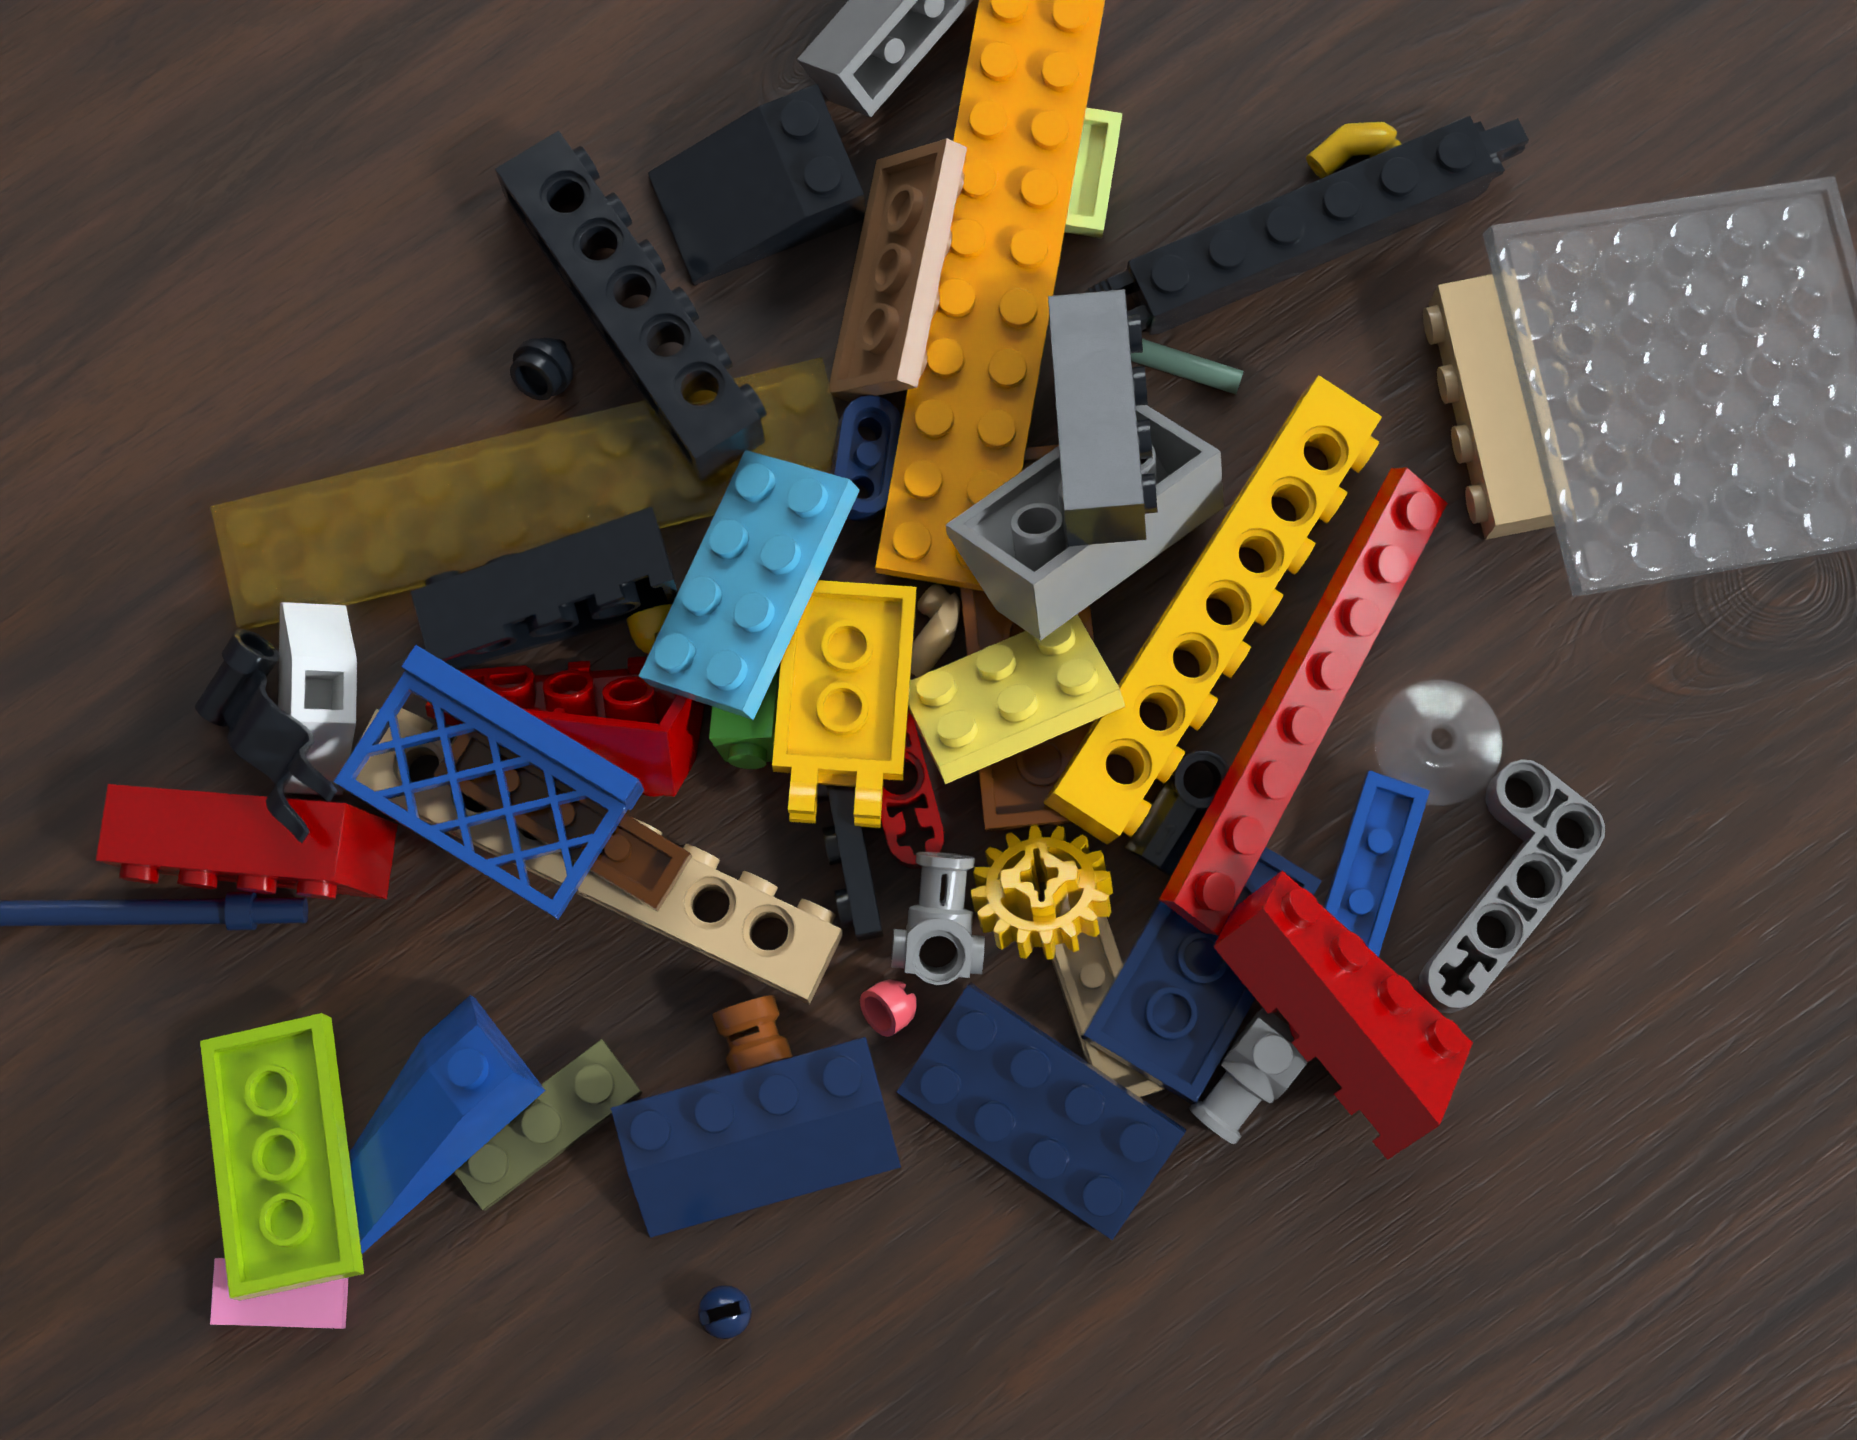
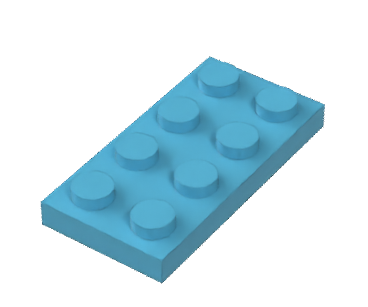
[639,450,860,720]

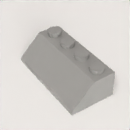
[946,405,1224,641]

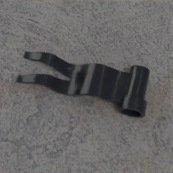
[195,629,337,843]

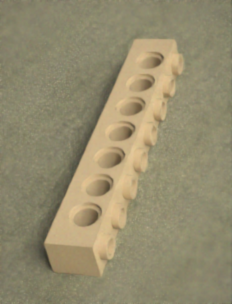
[356,708,843,1005]

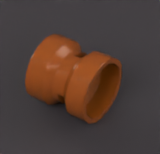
[712,995,793,1074]

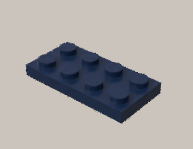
[1080,847,1322,1104]
[897,983,1186,1240]

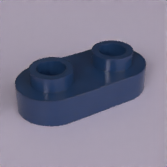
[830,395,902,521]

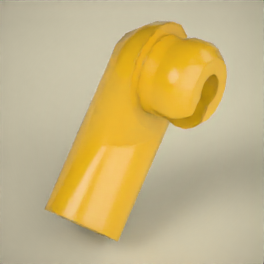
[1306,122,1401,178]

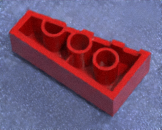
[96,784,398,900]
[1214,870,1473,1160]

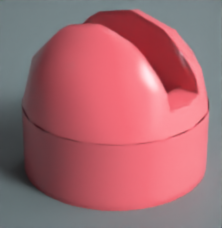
[860,979,917,1037]

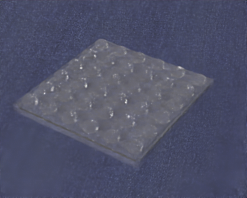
[1483,176,1857,597]

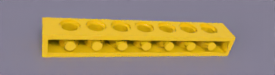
[1043,375,1382,845]

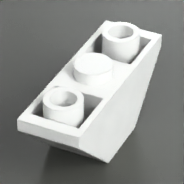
[278,602,357,796]

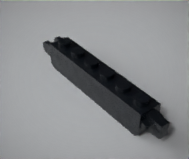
[1084,115,1529,335]

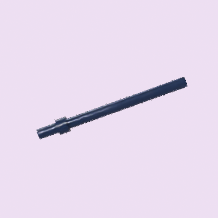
[0,892,308,930]

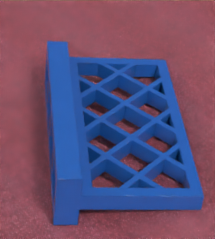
[333,645,644,920]

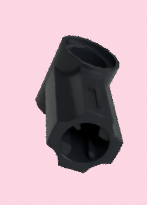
[1123,751,1229,876]

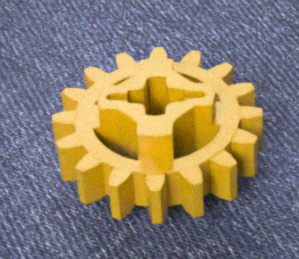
[971,825,1113,960]

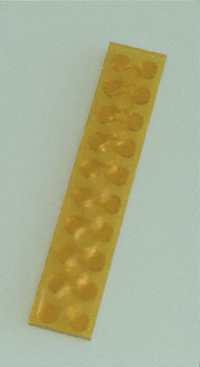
[210,357,838,630]

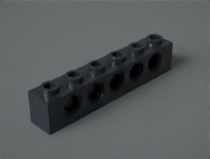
[495,131,767,482]

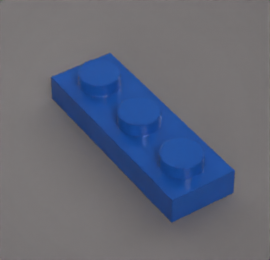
[1324,770,1430,957]

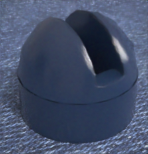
[698,1286,752,1339]

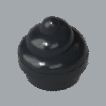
[510,337,574,401]

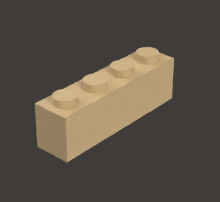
[1423,270,1570,540]

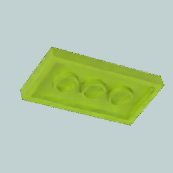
[200,1013,364,1301]

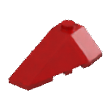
[425,656,705,797]

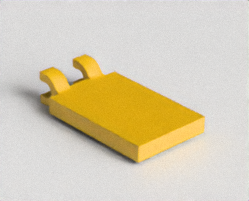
[772,580,916,828]

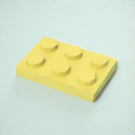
[908,614,1125,784]

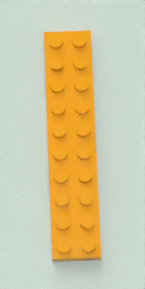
[875,0,1105,591]

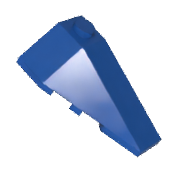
[349,995,546,1254]

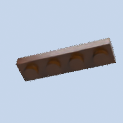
[433,731,692,912]

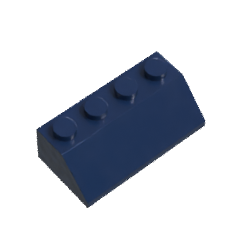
[611,1037,901,1238]

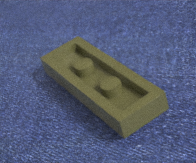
[455,1039,642,1211]

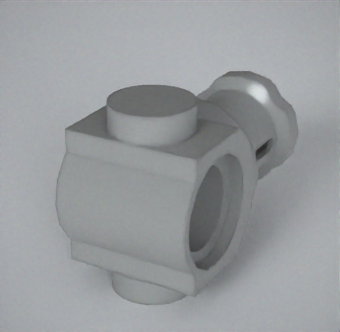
[891,852,985,985]
[1189,1008,1308,1145]

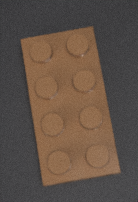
[827,138,967,402]

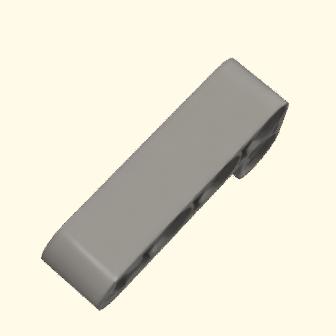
[1418,759,1605,1013]

